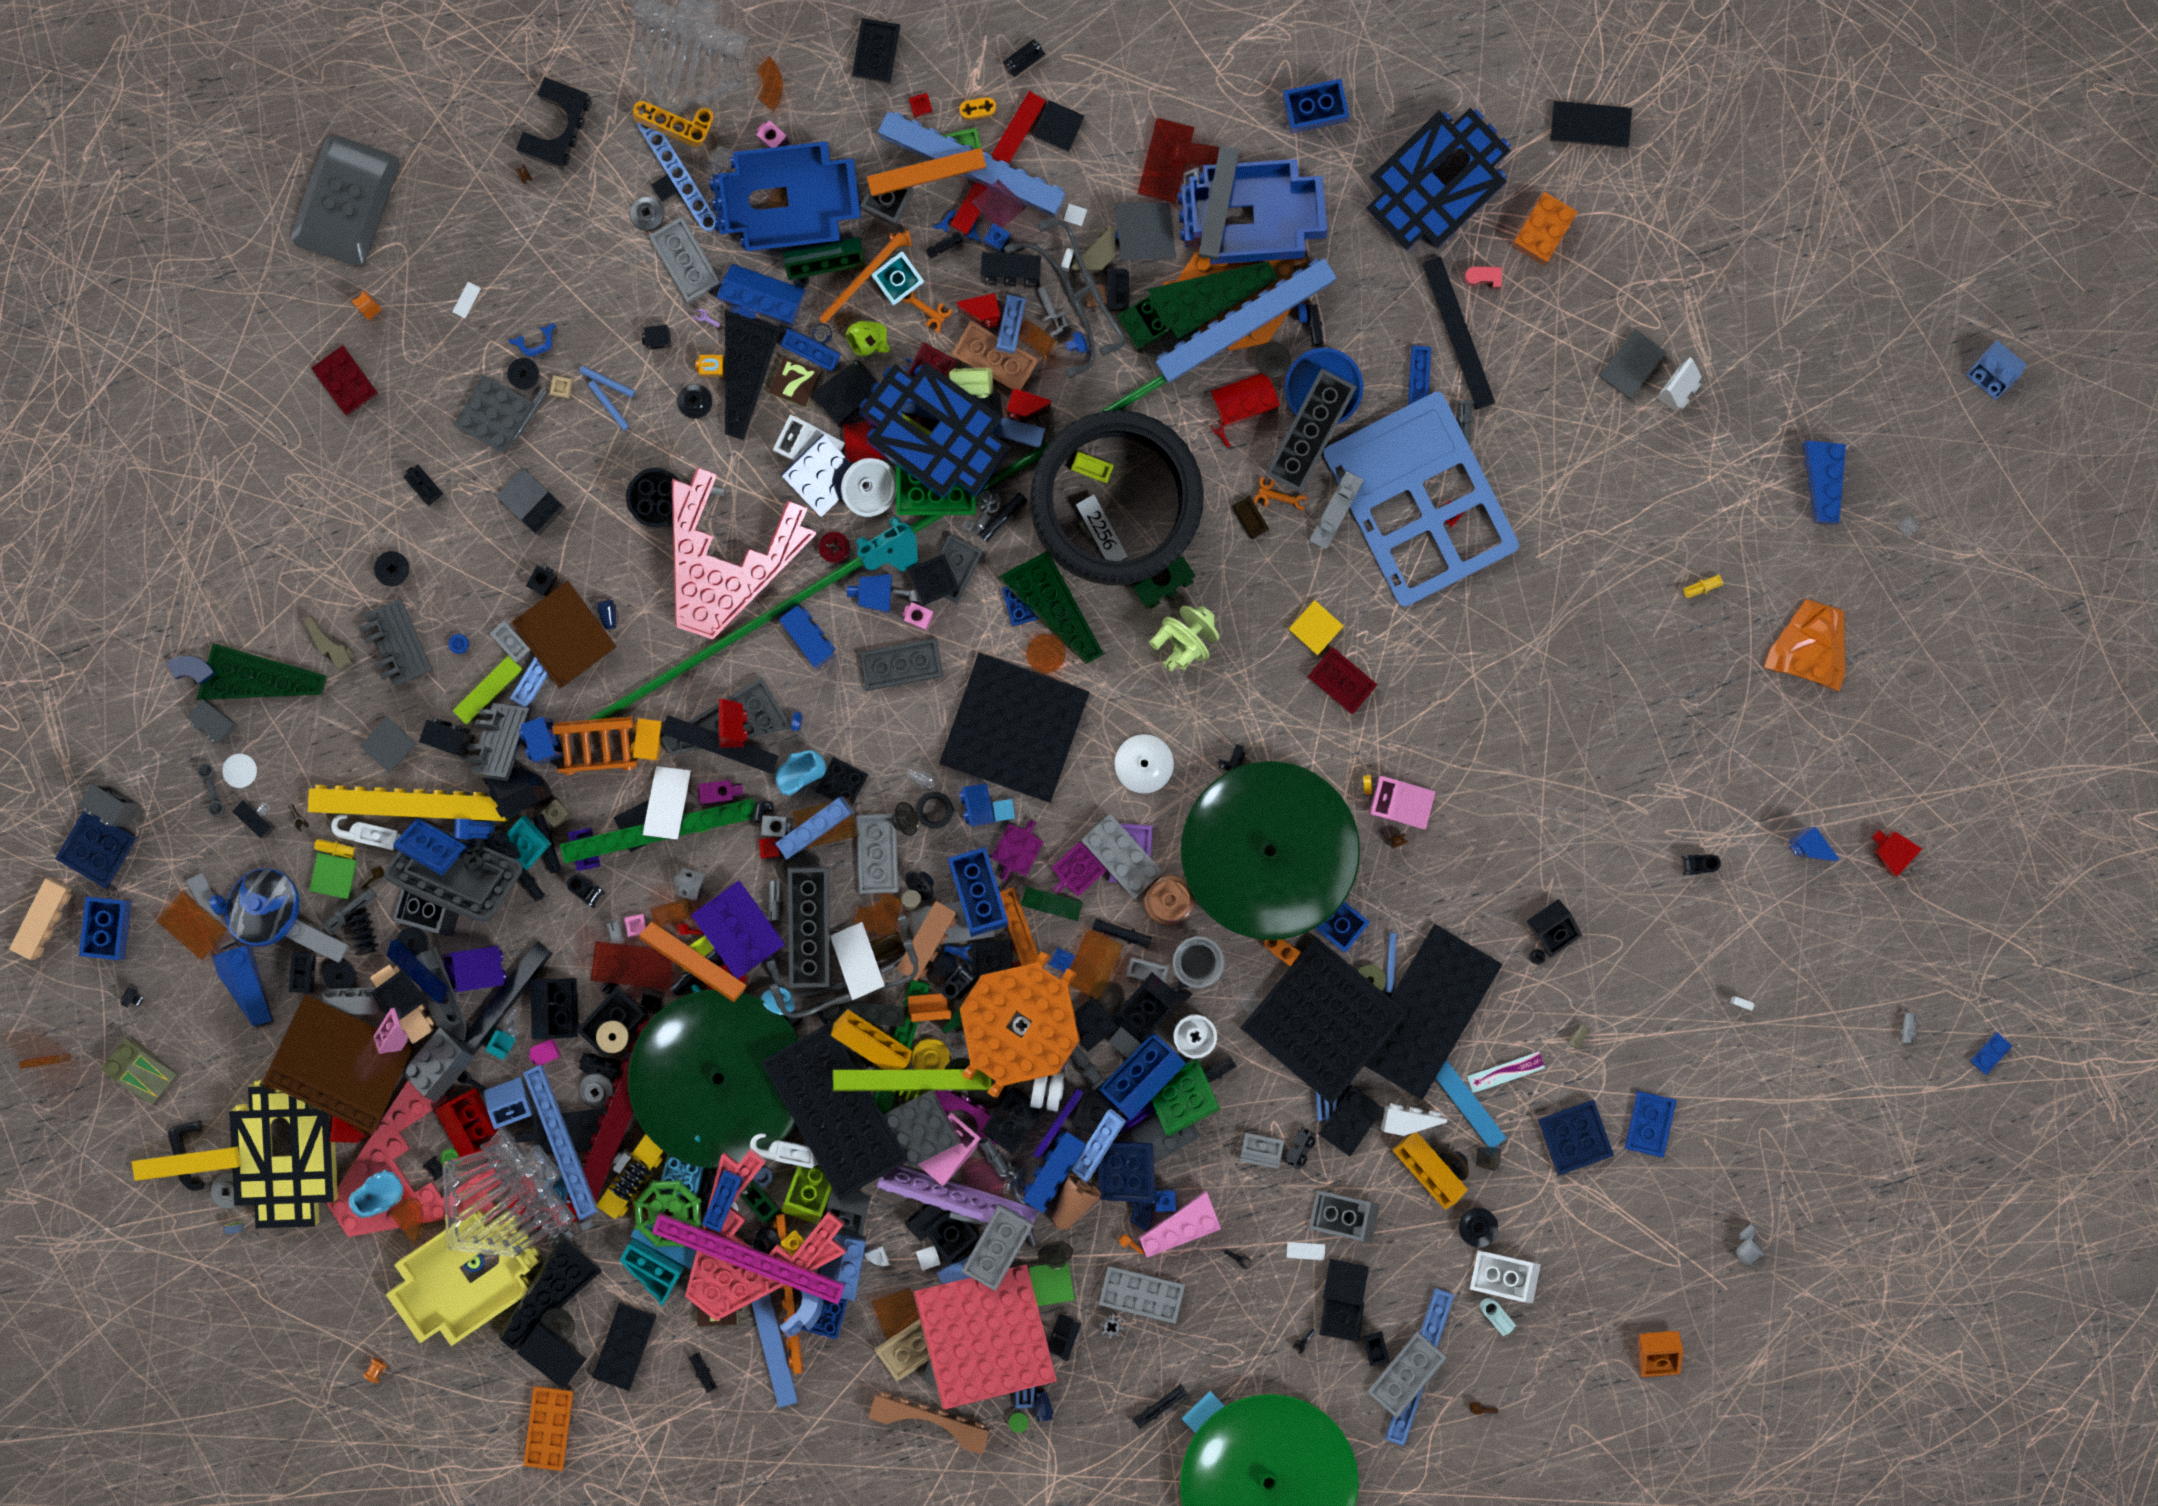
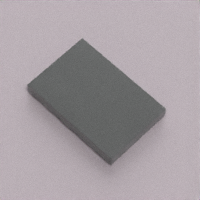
[1599,329,1666,399]
[938,533,984,604]

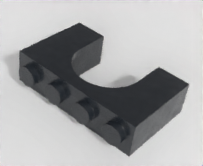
[516,77,592,170]

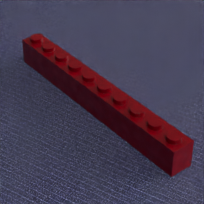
[566,1019,649,1208]

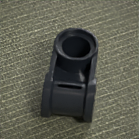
[1681,854,1721,875]
[567,875,606,909]
[941,963,979,1001]

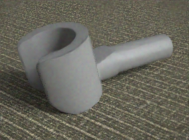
[893,588,920,602]
[579,1217,593,1230]

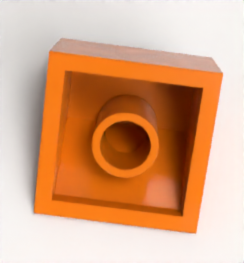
[1638,1331,1683,1377]

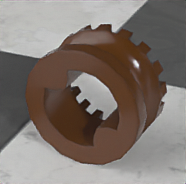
[515,165,533,184]
[1388,833,1408,848]

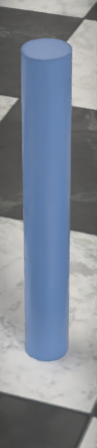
[579,366,635,398]
[588,380,630,431]
[1386,933,1397,992]

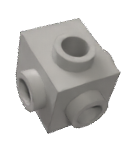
[672,868,705,901]

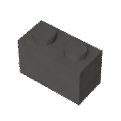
[188,699,238,743]

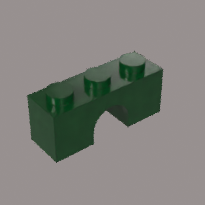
[1133,556,1196,609]

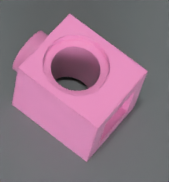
[756,120,788,148]
[902,602,934,631]

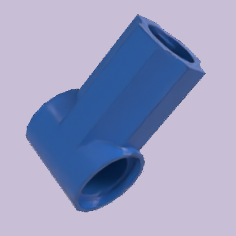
[454,819,495,839]

